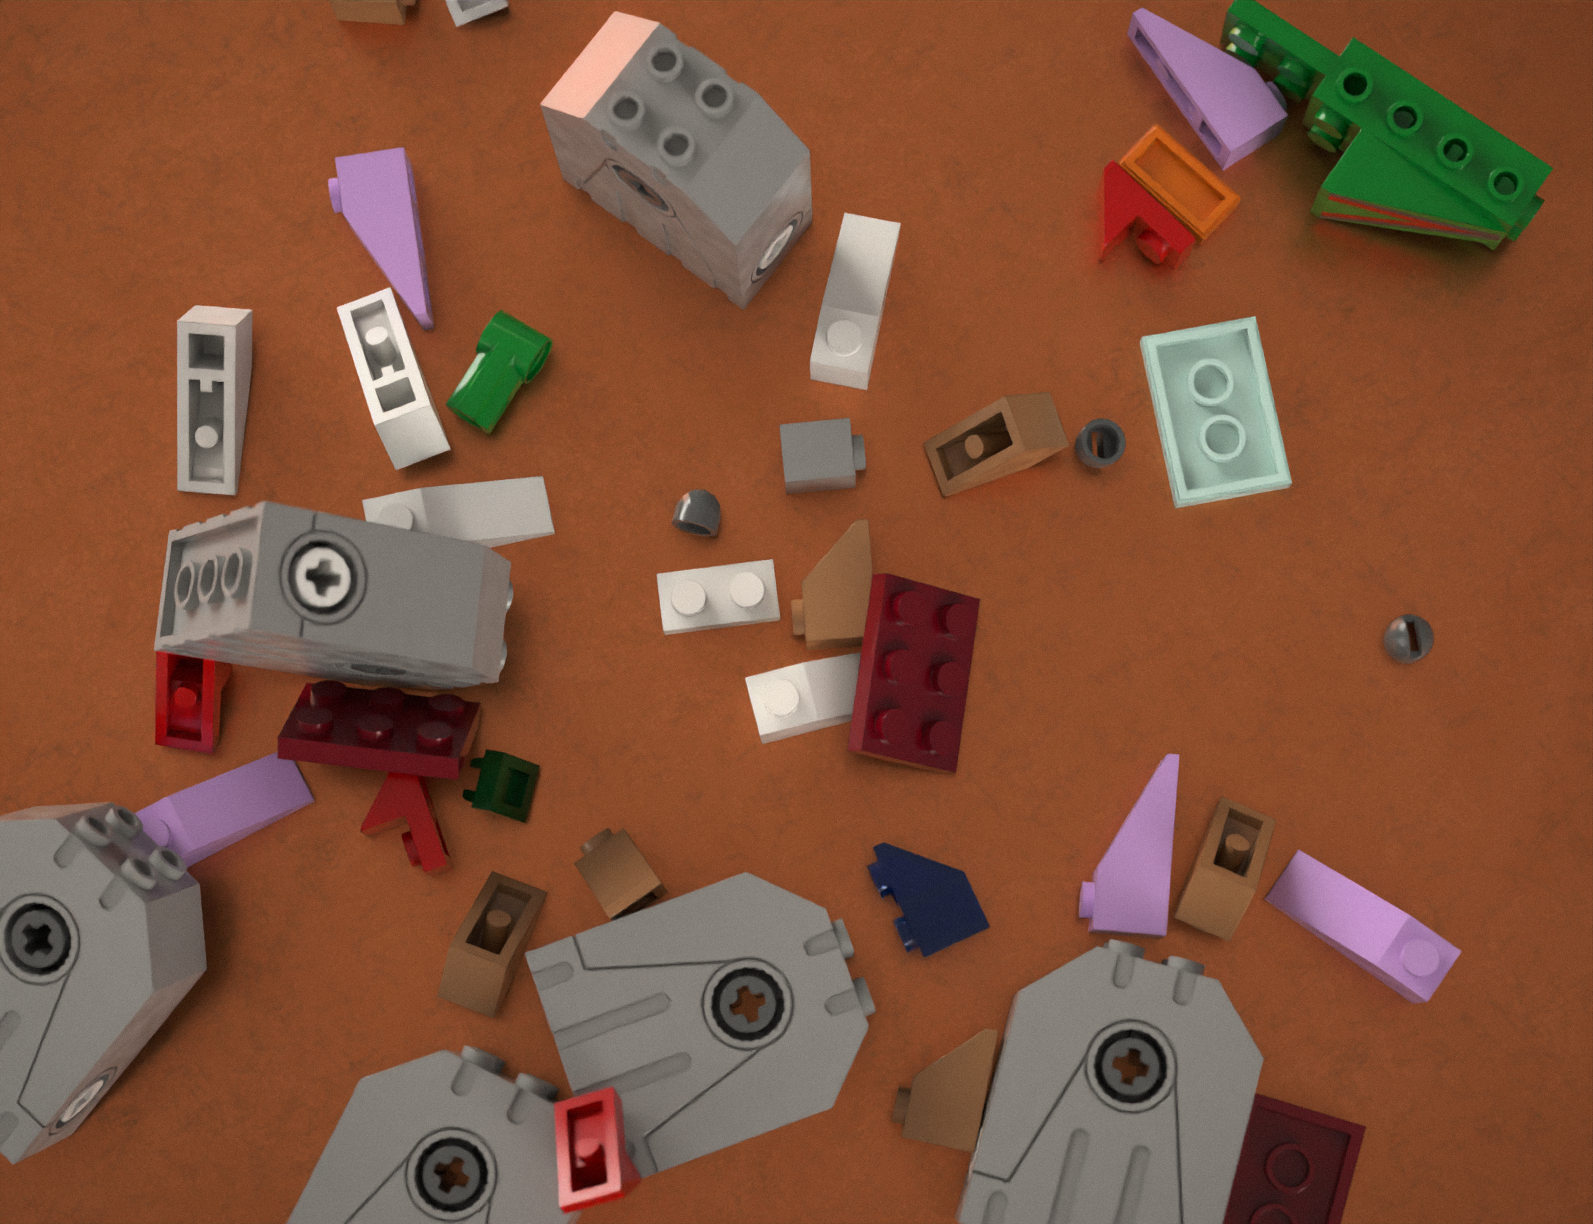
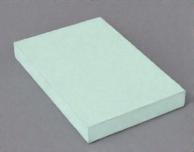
[1140,316,1292,509]

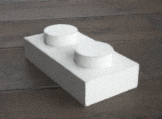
[656,559,781,635]

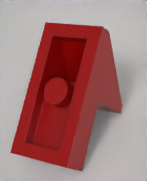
[1099,159,1196,271]
[155,651,233,754]
[360,772,455,877]
[554,1086,641,1214]

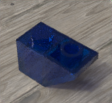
[867,842,990,961]

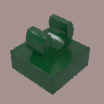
[462,749,540,823]

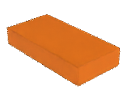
[1117,123,1241,244]

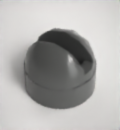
[1074,418,1126,468]
[671,490,721,537]
[1383,614,1434,664]

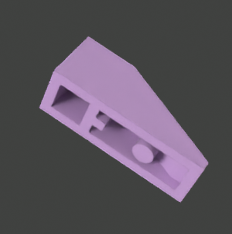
[1127,7,1288,170]
[328,147,435,330]
[134,752,315,868]
[1079,754,1179,939]
[1264,850,1462,1004]

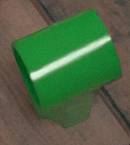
[445,310,553,434]

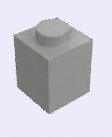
[779,418,866,494]

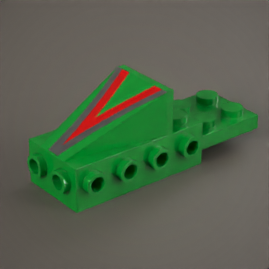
[1220,0,1553,251]

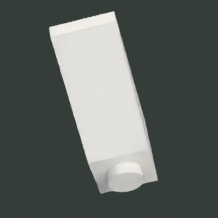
[810,213,901,390]
[337,287,451,470]
[177,305,252,495]
[362,476,555,548]
[745,652,861,744]

